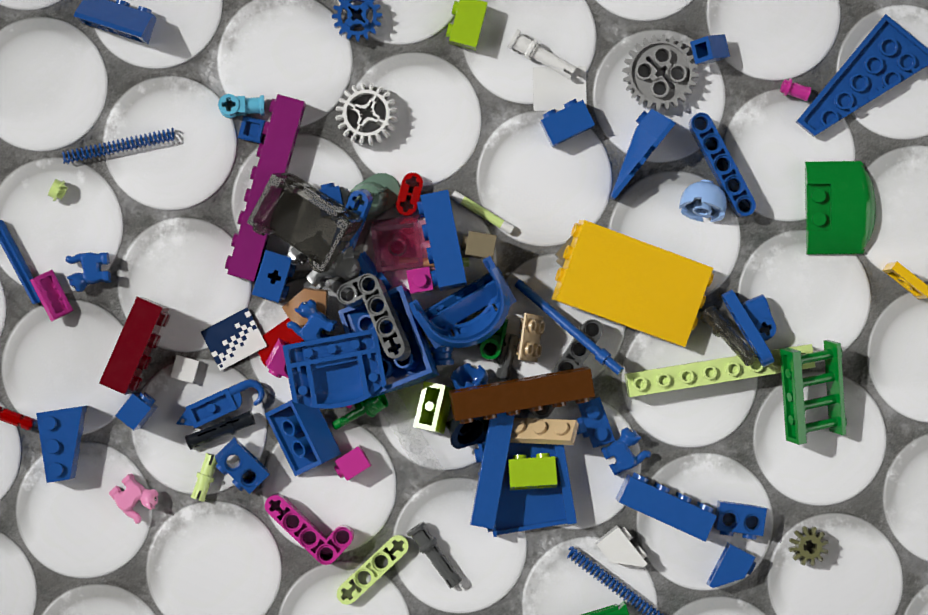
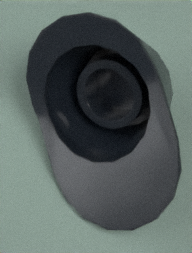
[446,416,489,449]

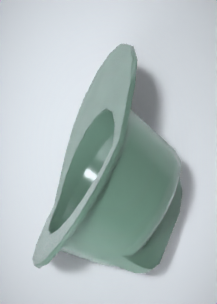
[348,173,400,220]

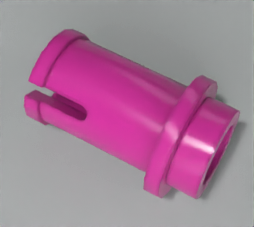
[780,78,811,101]

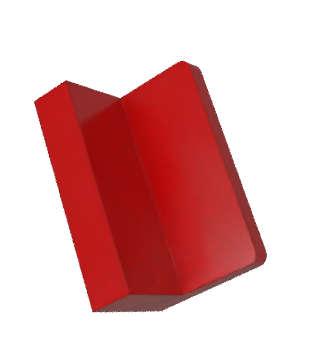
[257,318,304,367]

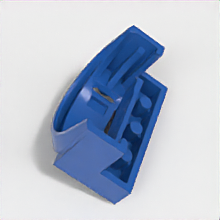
[409,256,517,349]

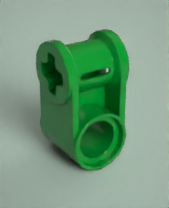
[480,319,509,360]

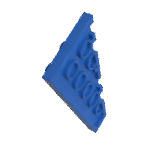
[796,14,928,137]

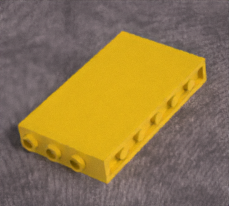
[551,220,714,347]

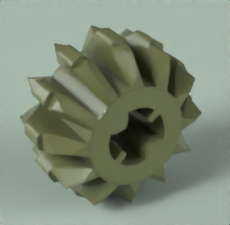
[788,526,829,566]

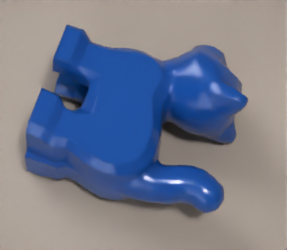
[65,252,111,292]
[287,299,338,341]
[601,427,651,475]

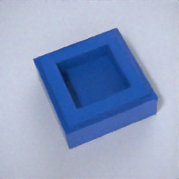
[238,116,266,144]

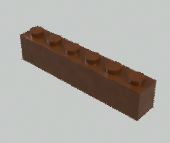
[449,367,595,424]

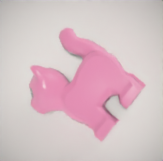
[109,473,159,524]

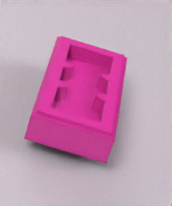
[30,270,74,322]

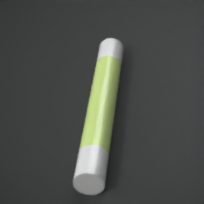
[451,190,514,234]

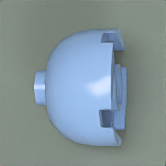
[679,179,726,222]

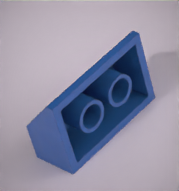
[74,0,157,44]
[265,400,341,476]

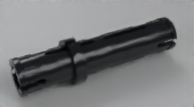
[185,410,256,450]

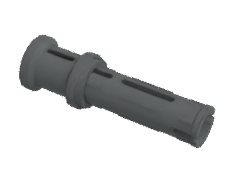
[407,521,462,589]

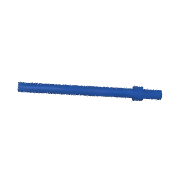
[515,279,624,375]

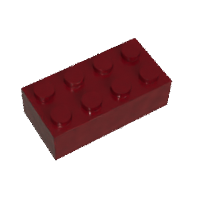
[99,296,170,395]

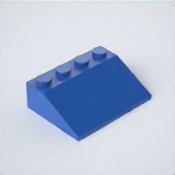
[338,285,439,398]

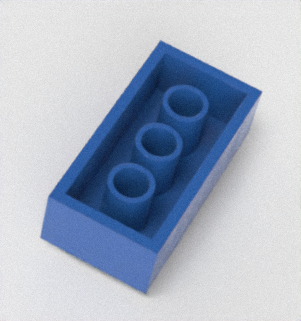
[417,190,467,291]
[616,472,717,542]

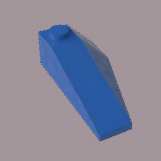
[610,109,676,200]

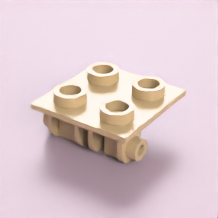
[516,313,545,362]

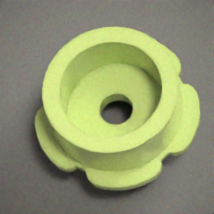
[48,179,68,201]

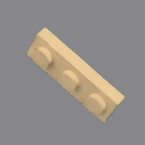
[510,418,579,445]

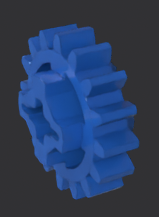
[332,0,383,42]

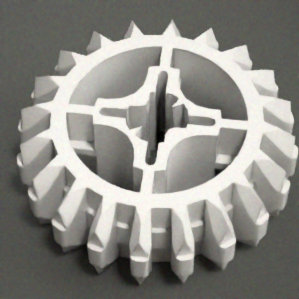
[335,83,398,146]

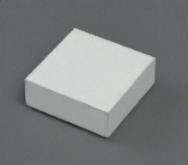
[171,355,200,383]

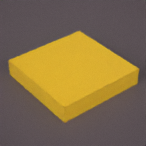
[882,261,928,299]

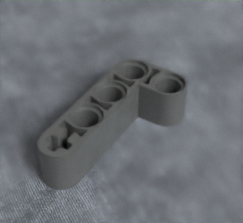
[337,273,411,361]

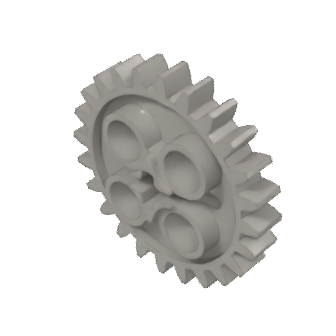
[622,35,699,111]

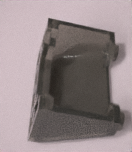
[247,173,363,273]

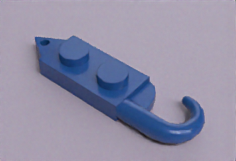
[176,379,265,428]

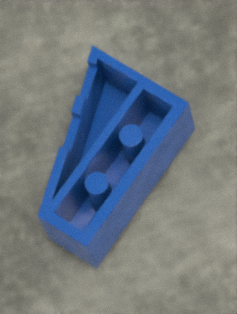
[36,405,88,483]

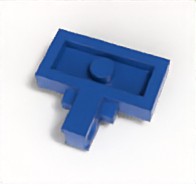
[576,397,615,448]

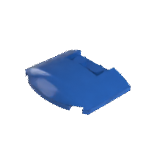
[282,329,386,409]

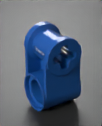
[741,294,777,341]

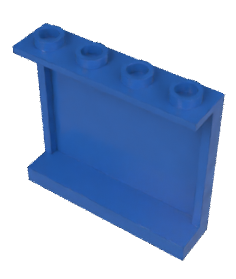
[474,442,577,537]

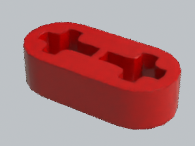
[396,172,423,216]

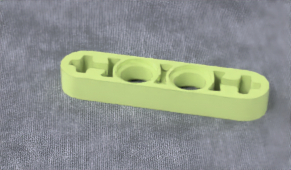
[337,534,409,605]

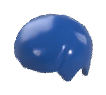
[450,363,489,389]

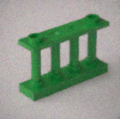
[780,340,847,445]

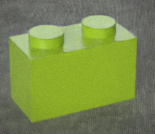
[446,0,488,51]
[413,381,454,434]
[508,453,557,490]

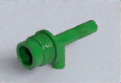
[332,394,388,430]

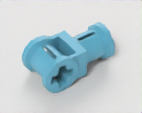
[218,94,265,119]

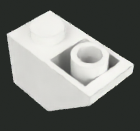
[595,525,647,567]

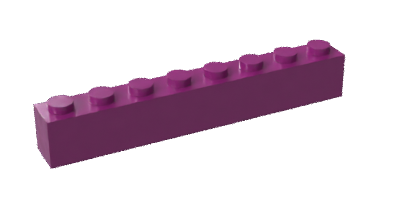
[225,94,306,282]

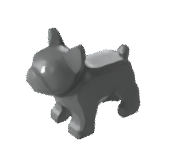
[288,231,361,289]

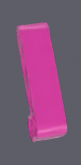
[265,494,354,565]

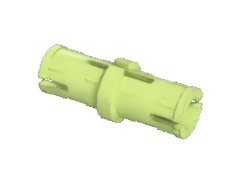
[190,453,218,502]

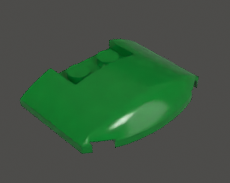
[805,161,876,255]

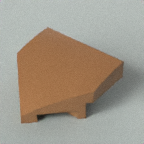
[282,288,328,335]

